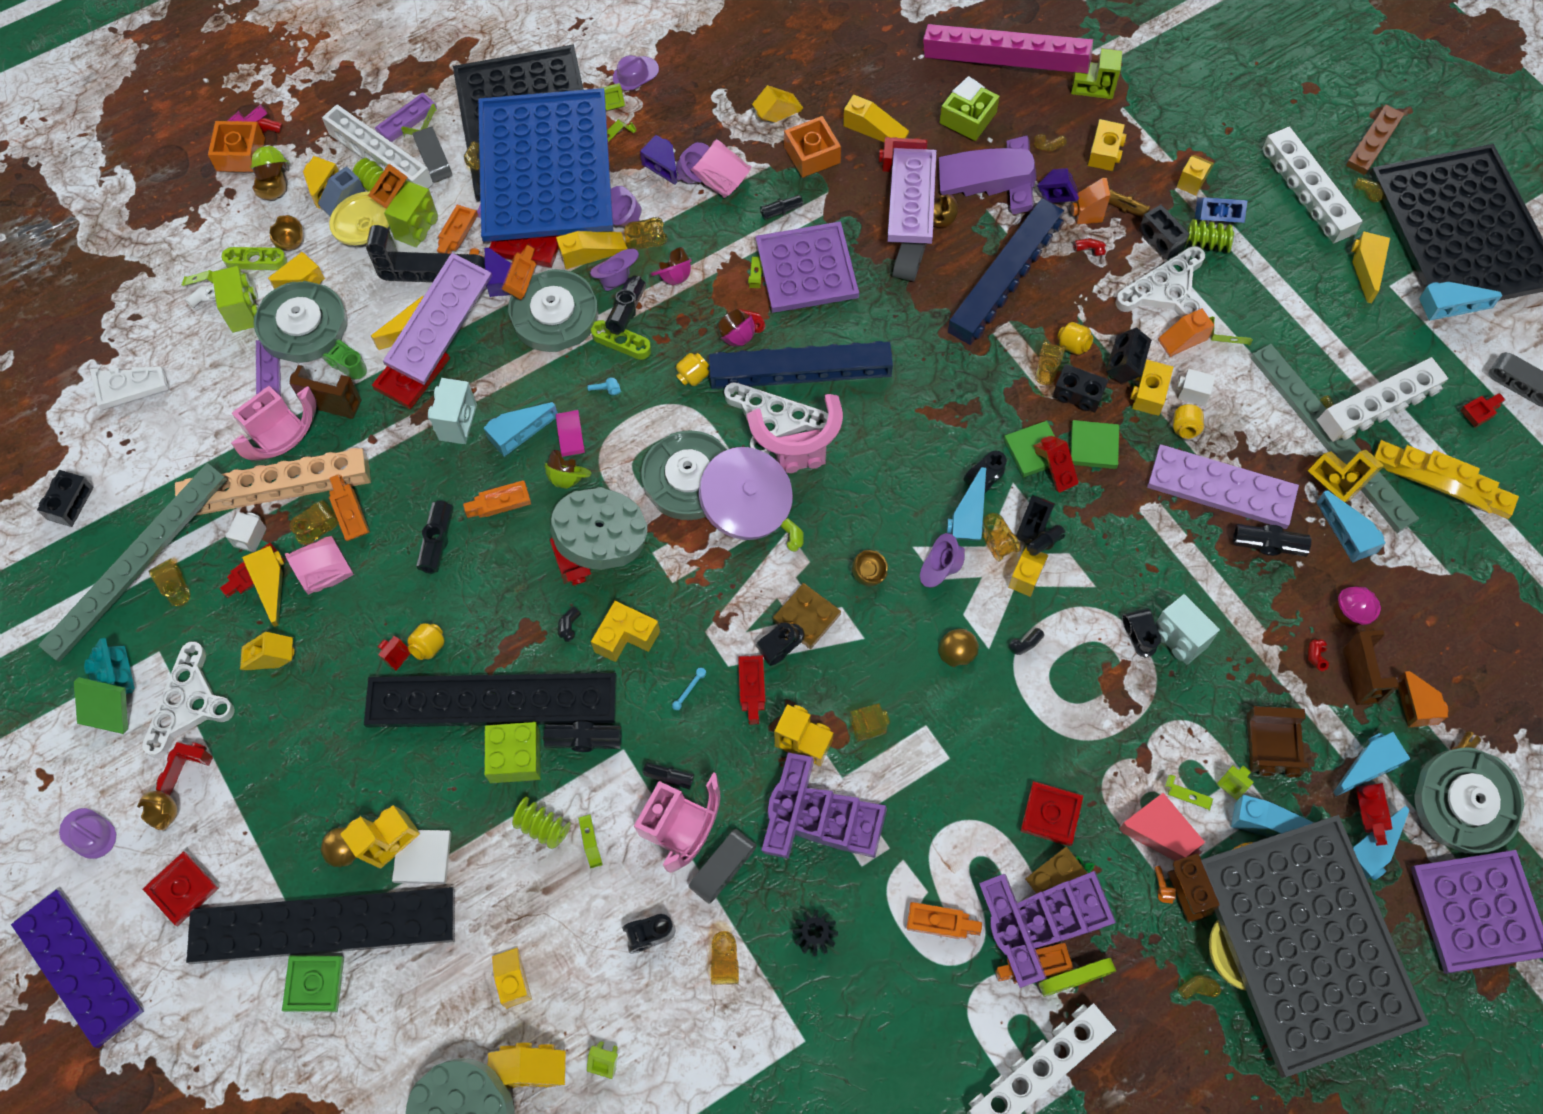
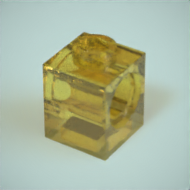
[850,703,890,742]

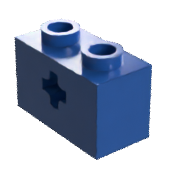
[1195,197,1248,223]

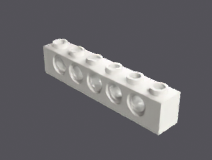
[322,105,433,188]
[1262,127,1362,244]
[1317,357,1448,442]
[967,1003,1116,1114]

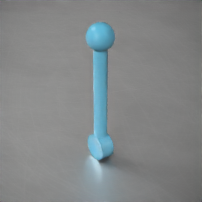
[672,668,706,711]

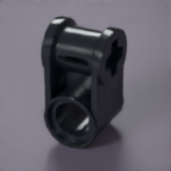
[963,450,1007,493]
[1122,607,1161,658]
[756,622,805,666]
[622,914,676,954]

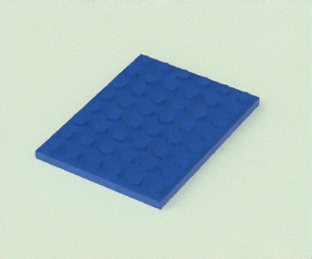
[478,88,614,242]

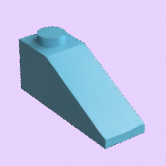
[1419,282,1502,321]
[484,402,558,457]
[947,467,986,541]
[1316,491,1386,562]
[1333,732,1410,796]
[1231,795,1314,837]
[1353,806,1409,881]

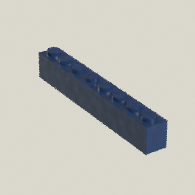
[948,198,1064,345]
[709,341,893,389]

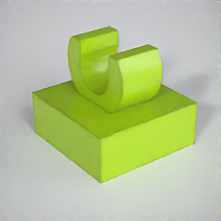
[602,83,625,111]
[1217,765,1254,800]
[586,1041,618,1079]

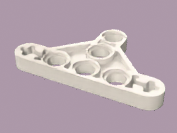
[1115,247,1205,318]
[724,383,828,455]
[142,642,235,758]

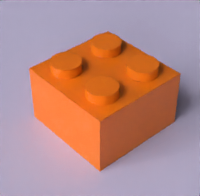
[784,116,841,178]
[208,121,265,172]

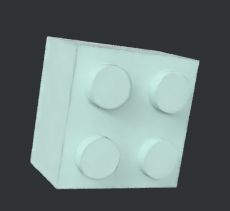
[428,378,477,444]
[1156,594,1220,665]

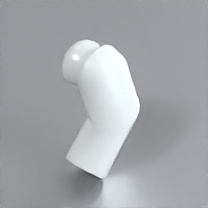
[185,286,216,308]

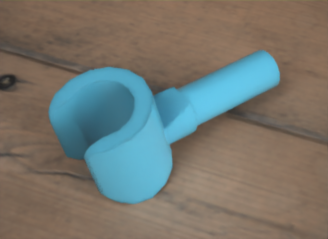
[588,378,621,395]

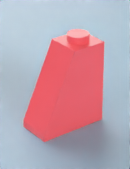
[1119,793,1205,861]

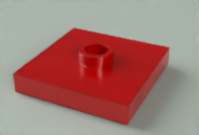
[1020,781,1083,846]
[142,851,219,927]

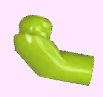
[781,518,804,552]

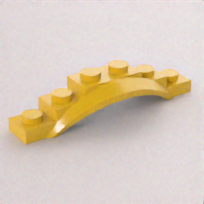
[1374,440,1519,519]

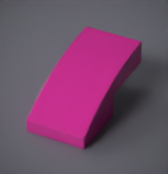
[227,104,267,122]
[556,410,585,457]

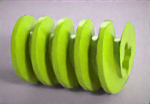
[352,158,383,191]
[1185,219,1234,253]
[512,797,571,849]

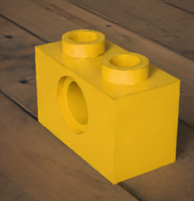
[1088,119,1127,171]
[1130,360,1174,416]

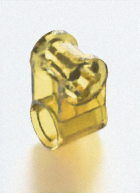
[624,217,668,250]
[1035,340,1066,385]
[290,501,339,545]
[982,513,1021,562]
[149,558,190,606]
[711,931,739,985]

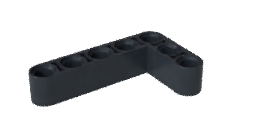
[366,225,485,283]

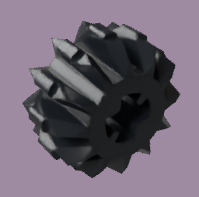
[793,910,838,957]

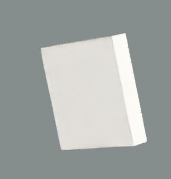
[392,830,452,884]

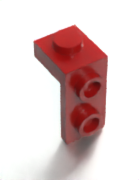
[879,137,927,172]
[1033,436,1079,493]
[550,538,591,586]
[156,742,213,796]

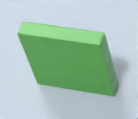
[1070,420,1119,469]
[1004,421,1054,478]
[74,677,128,734]
[282,956,344,1012]

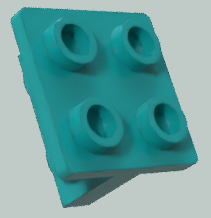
[84,638,135,694]

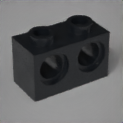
[1139,205,1190,260]
[1106,327,1152,384]
[1052,364,1109,413]
[37,470,94,527]

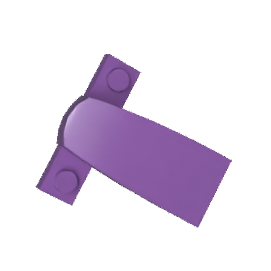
[939,136,1037,214]
[761,753,887,859]
[979,871,1116,988]

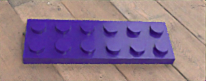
[11,889,144,1048]

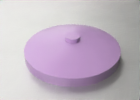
[699,447,793,540]

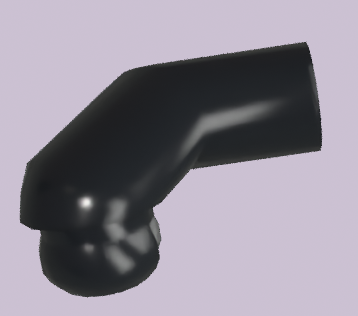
[558,606,581,642]
[1009,628,1045,655]

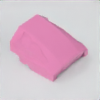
[690,139,752,198]
[285,536,354,595]

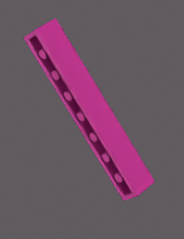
[923,24,1093,74]

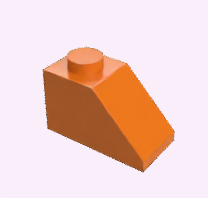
[368,164,408,209]
[1071,178,1111,224]
[1158,308,1215,357]
[1397,671,1448,727]

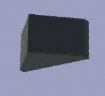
[1015,495,1055,544]

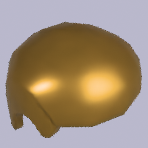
[252,170,286,200]
[933,194,958,228]
[269,215,303,251]
[852,550,888,586]
[938,629,979,667]
[137,791,178,830]
[321,827,357,867]

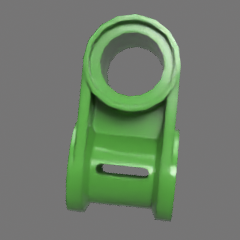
[322,340,367,380]

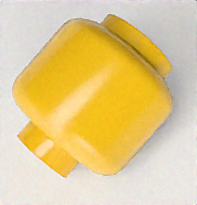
[1058,322,1093,355]
[676,353,710,387]
[1173,404,1204,439]
[407,623,445,660]

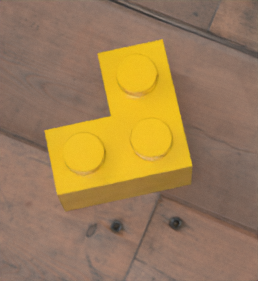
[1308,450,1384,502]
[591,601,660,662]
[774,704,834,767]
[340,805,420,869]
[488,1043,566,1089]

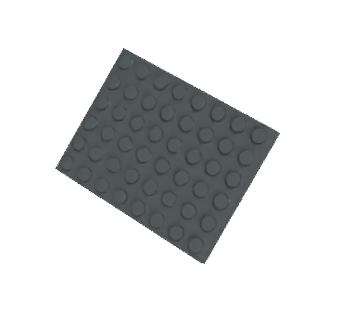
[1201,815,1429,1078]

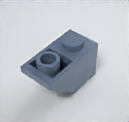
[318,166,365,217]

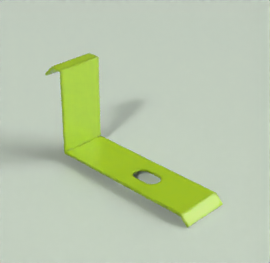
[401,104,437,137]
[607,119,636,142]
[748,256,762,288]
[181,270,213,286]
[1210,316,1253,346]
[1165,775,1213,811]
[578,814,603,869]

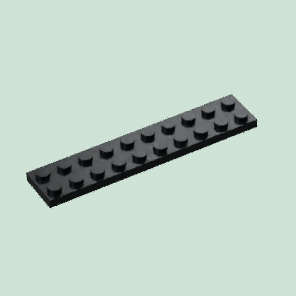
[364,673,617,728]
[186,887,455,964]

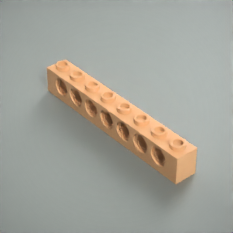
[175,448,371,516]

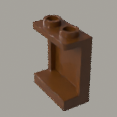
[289,365,362,419]
[1343,628,1399,705]
[1247,706,1309,778]
[1167,853,1220,923]

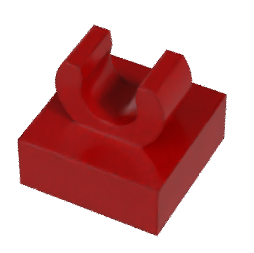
[378,636,411,671]

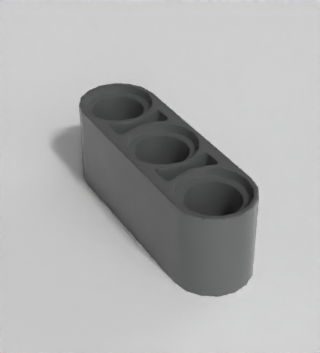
[412,126,453,182]
[893,242,927,282]
[1489,352,1543,407]
[688,829,757,904]

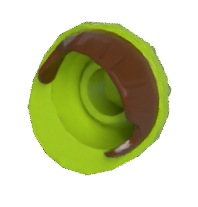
[250,146,290,180]
[544,450,591,489]

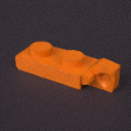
[437,204,478,254]
[501,245,536,300]
[329,474,370,541]
[463,481,531,518]
[907,902,982,939]
[995,943,1074,984]

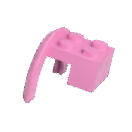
[231,386,316,461]
[746,394,843,473]
[634,772,721,873]

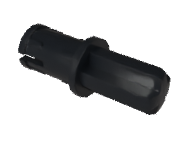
[760,195,803,220]
[1027,525,1066,556]
[643,763,694,790]

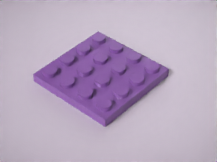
[755,221,859,313]
[1411,850,1543,974]

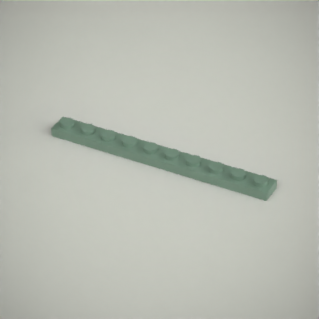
[1251,344,1419,534]
[38,463,228,662]

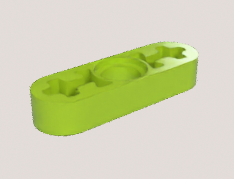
[221,247,287,270]
[591,320,651,360]
[1038,958,1116,997]

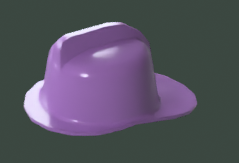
[613,55,659,91]
[676,142,710,184]
[611,186,642,227]
[590,249,639,291]
[920,533,965,588]
[59,808,117,859]

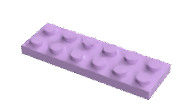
[888,148,936,244]
[383,253,492,385]
[1147,444,1299,529]

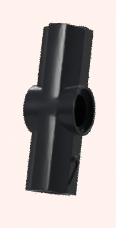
[605,275,646,335]
[416,500,454,574]
[1233,524,1312,557]
[543,721,622,752]

